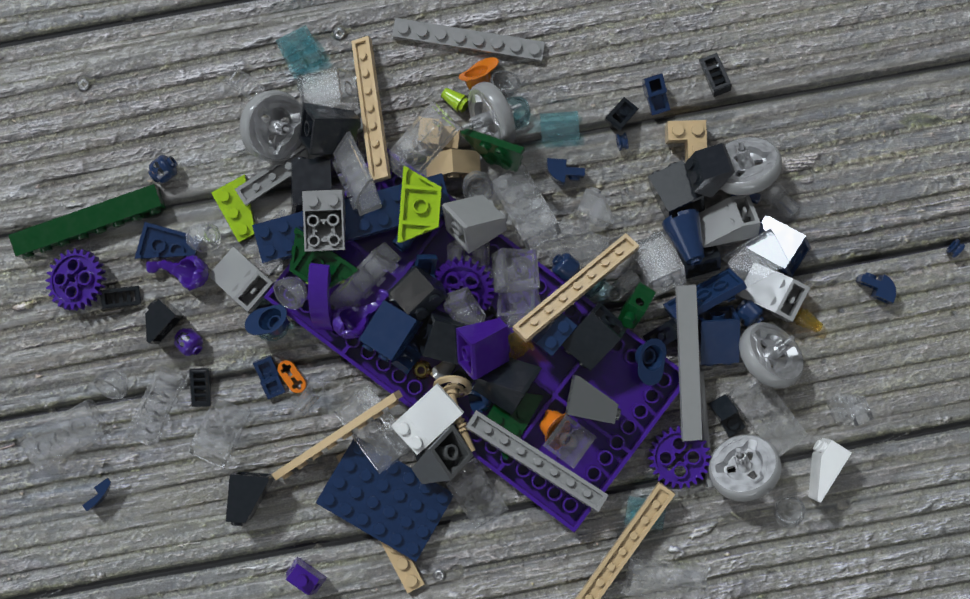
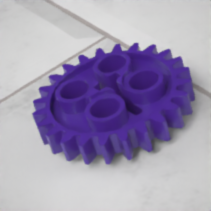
[45,248,107,311]
[435,256,496,317]
[648,426,711,489]

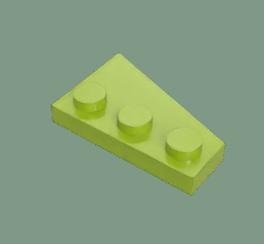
[211,174,255,243]

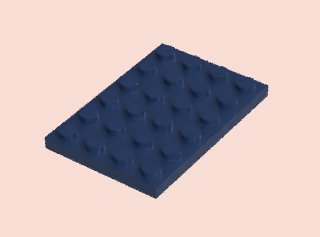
[315,435,455,562]

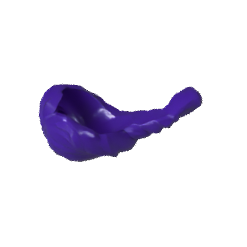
[146,254,209,291]
[332,289,390,339]

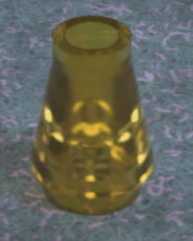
[793,308,823,333]
[413,360,432,379]

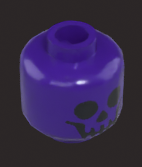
[174,328,203,356]

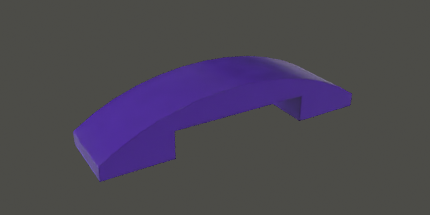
[308,263,334,331]

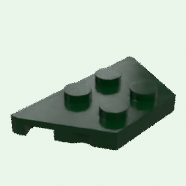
[460,129,525,172]
[289,227,360,289]
[487,393,544,460]

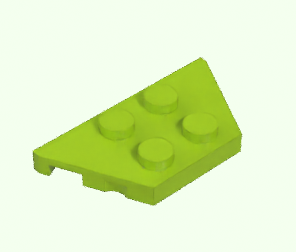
[397,166,442,243]

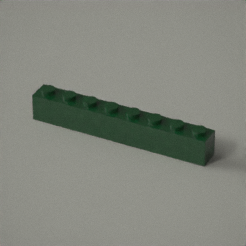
[8,184,166,260]

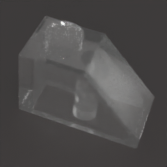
[443,287,486,325]

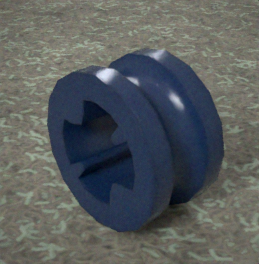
[616,132,629,151]
[946,239,966,258]

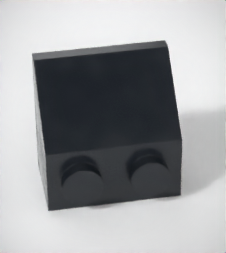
[684,143,735,197]
[388,265,448,322]
[145,299,184,344]

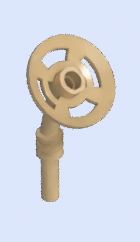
[433,375,476,452]

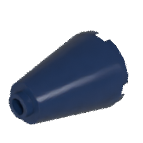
[662,209,705,266]

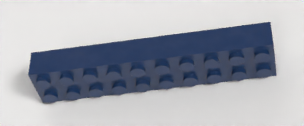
[252,173,450,265]

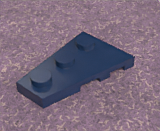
[134,222,202,259]

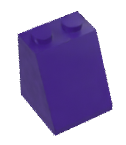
[456,318,511,380]

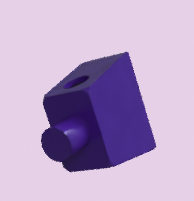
[286,556,327,595]

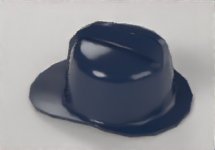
[245,304,290,336]
[635,339,667,386]

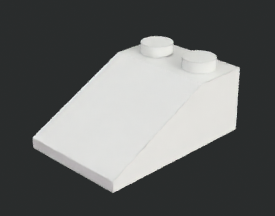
[391,383,464,455]
[808,438,852,503]

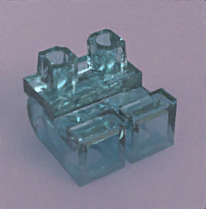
[276,25,326,77]

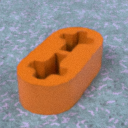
[278,360,307,393]

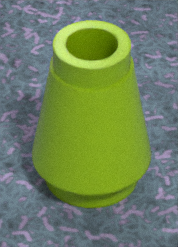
[441,88,468,113]

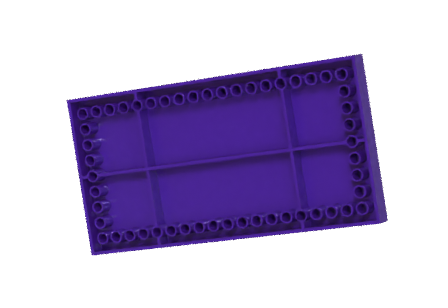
[264,148,680,533]

